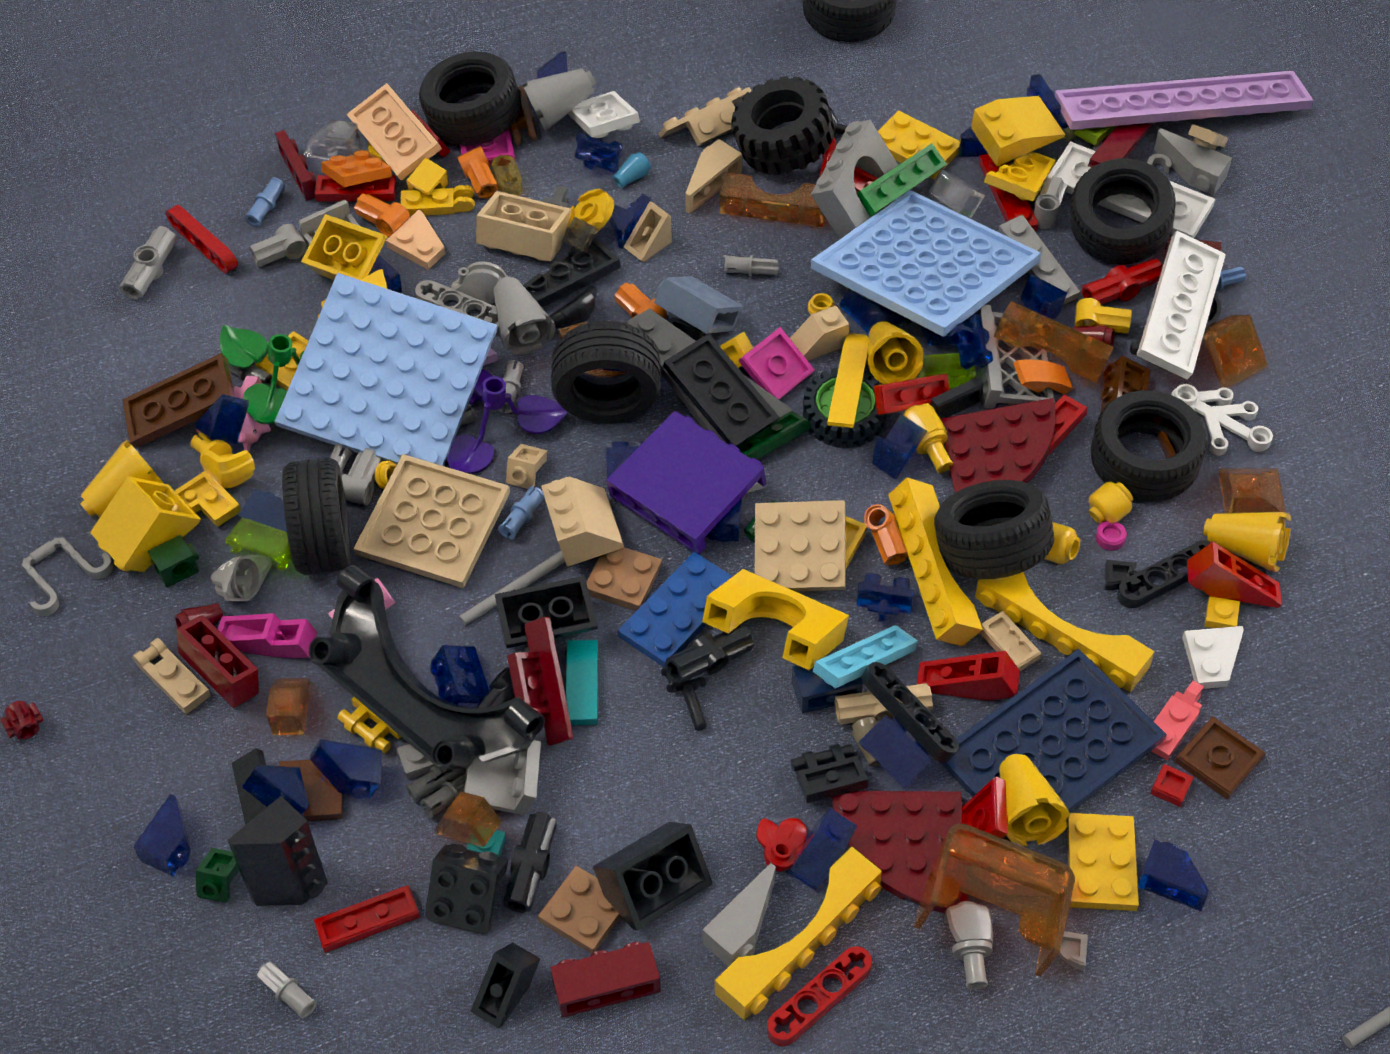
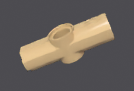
[835,683,933,725]

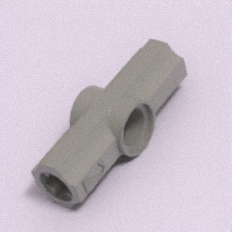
[119,226,177,301]

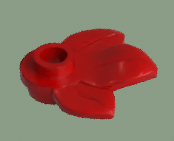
[756,818,818,872]

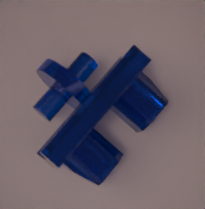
[575,132,623,173]
[949,314,993,370]
[856,573,914,622]

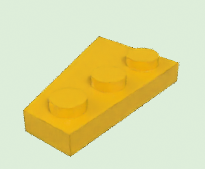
[984,151,1056,201]

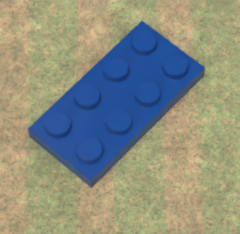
[618,552,733,668]

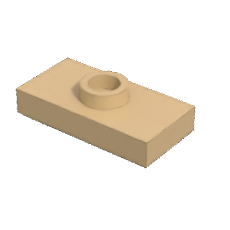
[980,611,1042,671]

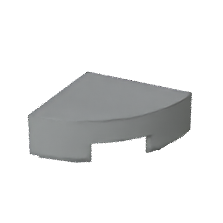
[1053,930,1088,970]

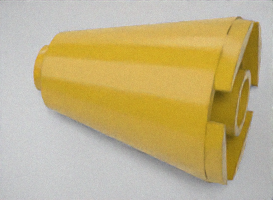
[868,321,924,384]
[80,440,163,518]
[1203,512,1291,572]
[999,754,1070,846]

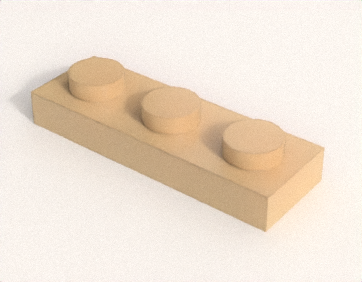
[1188,124,1228,150]

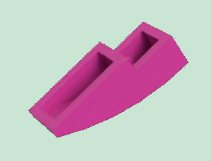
[218,613,318,658]

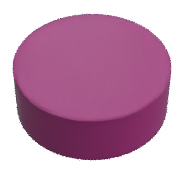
[1095,521,1127,551]

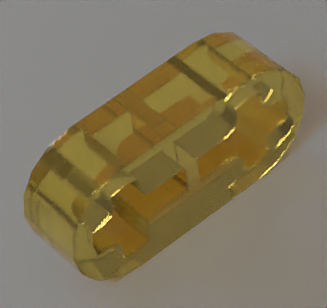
[492,155,523,196]

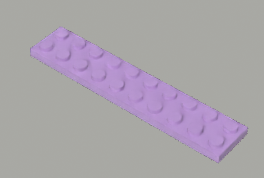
[1054,71,1314,130]

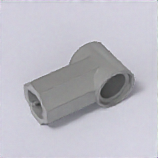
[1034,176,1068,229]
[249,224,307,267]
[342,448,383,506]

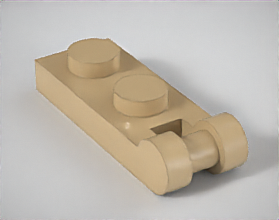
[132,638,211,715]

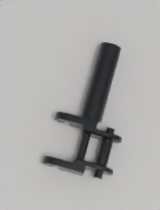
[661,667,707,731]

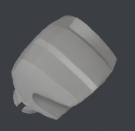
[944,901,993,990]

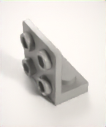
[463,740,541,815]

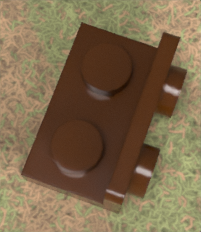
[1100,355,1150,411]

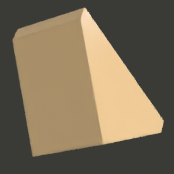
[624,201,672,262]

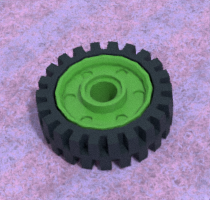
[803,368,887,448]

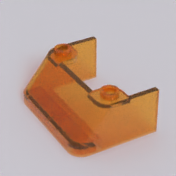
[914,824,1075,977]

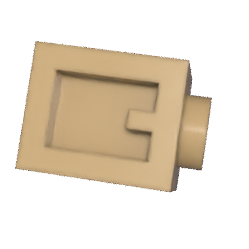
[506,444,547,489]

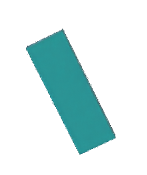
[566,640,598,725]

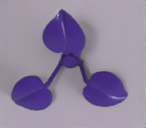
[446,369,568,474]

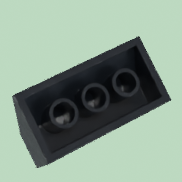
[227,796,328,906]

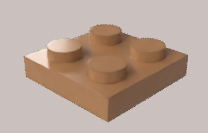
[586,547,662,611]
[538,866,622,954]

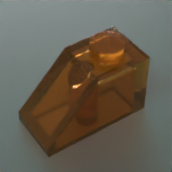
[266,678,310,735]
[434,791,502,847]

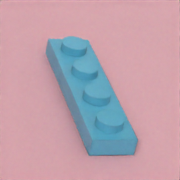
[813,625,918,689]

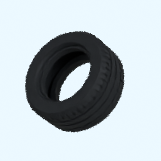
[803,0,896,42]
[419,51,522,146]
[1071,158,1176,264]
[551,321,661,423]
[1090,390,1208,502]
[282,457,351,575]
[934,480,1055,579]

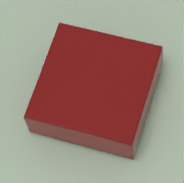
[1150,764,1194,807]

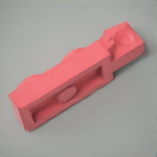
[1151,681,1204,761]

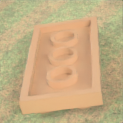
[347,83,442,180]

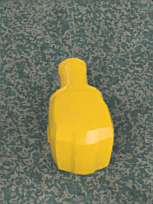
[898,403,954,473]
[190,433,255,488]

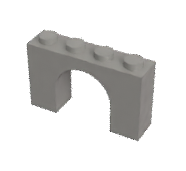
[811,120,898,239]

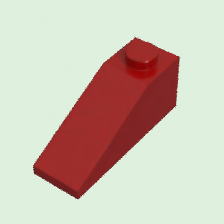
[1187,541,1282,608]
[916,651,1020,701]

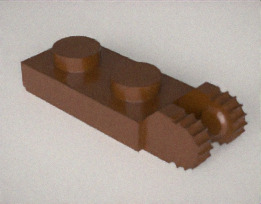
[510,86,537,146]

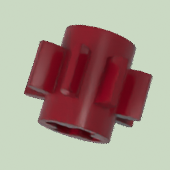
[0,701,44,740]

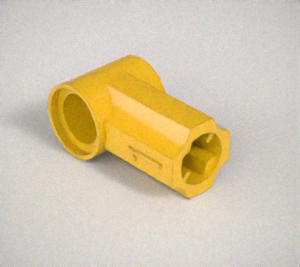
[1075,298,1132,333]

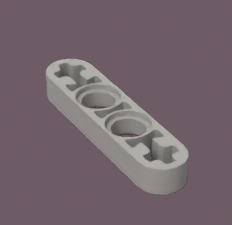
[415,280,501,336]

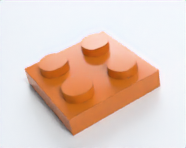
[321,150,392,187]

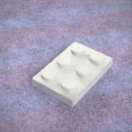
[569,91,640,138]

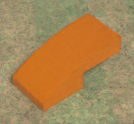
[1013,359,1073,394]

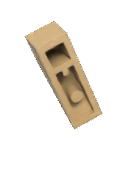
[685,139,742,214]

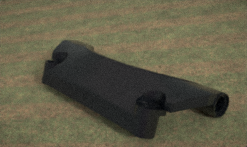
[309,565,545,769]

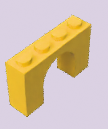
[702,569,849,670]

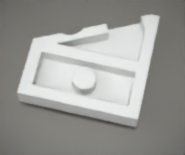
[1182,626,1244,689]

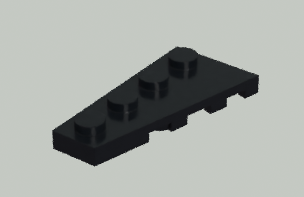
[523,235,621,307]

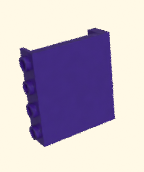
[606,411,766,554]

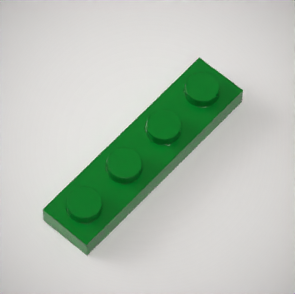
[857,143,947,216]

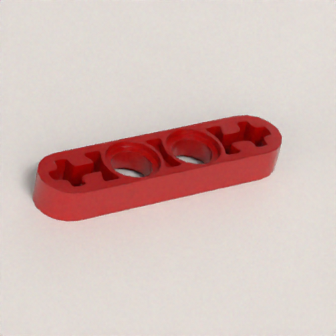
[165,204,238,274]
[767,946,872,1047]

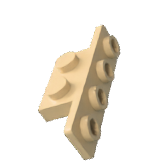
[659,87,751,146]

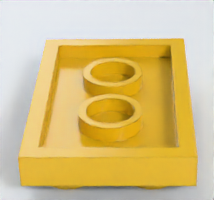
[878,110,963,180]
[1067,813,1139,911]

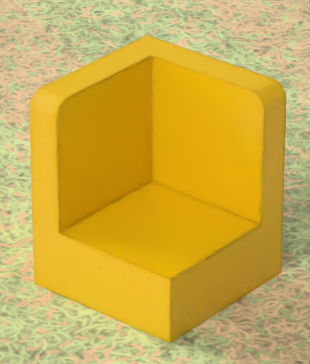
[407,157,449,195]
[720,332,753,368]

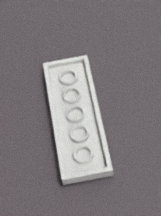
[1047,141,1215,238]
[1137,231,1226,380]

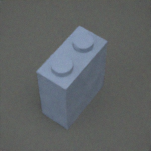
[654,276,744,334]

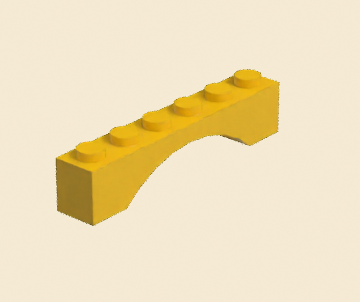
[888,477,983,647]
[975,572,1155,692]
[715,847,882,1021]

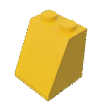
[90,476,201,572]

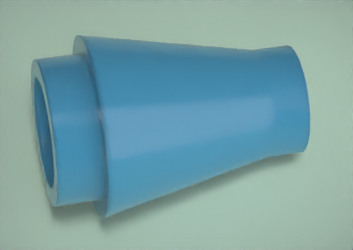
[612,152,651,189]

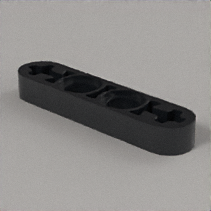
[1117,541,1211,608]
[861,662,959,763]

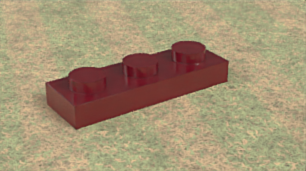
[275,130,316,201]

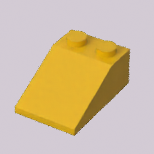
[971,96,1065,166]
[301,214,387,280]

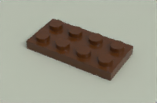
[122,353,236,448]

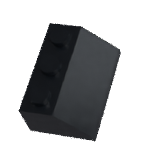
[495,576,598,648]
[593,822,713,931]

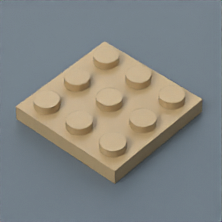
[755,500,846,591]

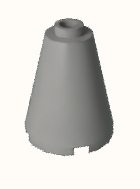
[522,68,596,130]
[493,277,556,355]

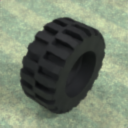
[731,76,835,175]

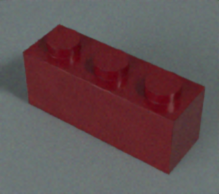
[176,615,259,708]
[550,941,661,1018]

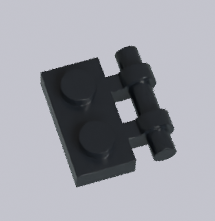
[790,744,868,803]

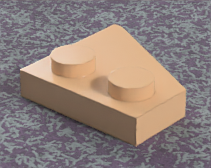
[386,210,445,270]

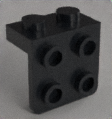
[425,844,508,934]

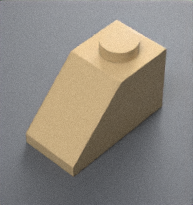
[790,306,849,361]

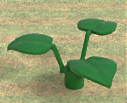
[220,325,305,424]

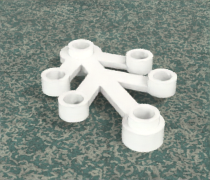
[1171,384,1273,456]

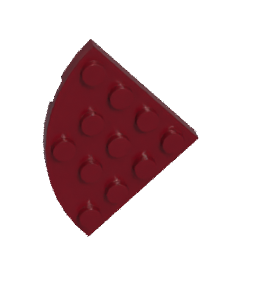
[941,398,1056,493]
[831,791,968,913]

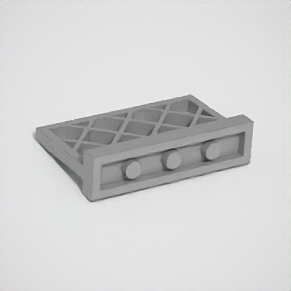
[973,305,1054,409]

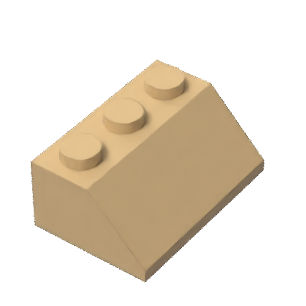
[476,191,571,261]
[541,476,624,567]

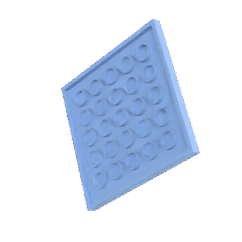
[811,190,1041,337]
[275,273,497,466]

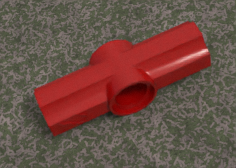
[1081,259,1162,305]

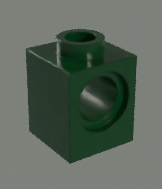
[148,535,199,588]

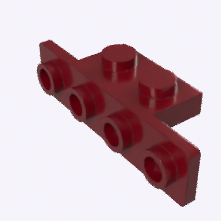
[507,617,573,746]

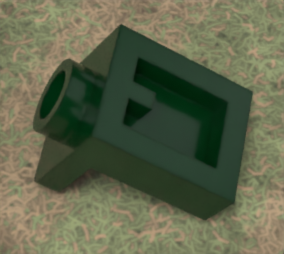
[195,848,239,903]

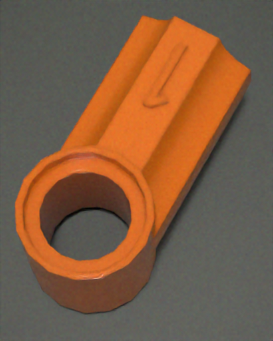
[457,146,499,199]
[354,194,410,237]
[614,282,667,320]
[864,504,908,566]

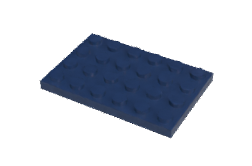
[940,649,1167,847]

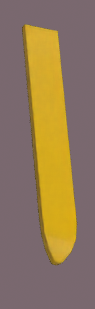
[827,333,869,428]

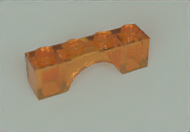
[720,173,826,228]
[993,301,1114,383]

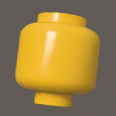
[1088,482,1133,524]
[1044,522,1080,565]

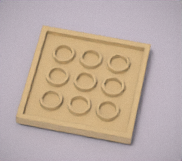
[354,454,510,588]

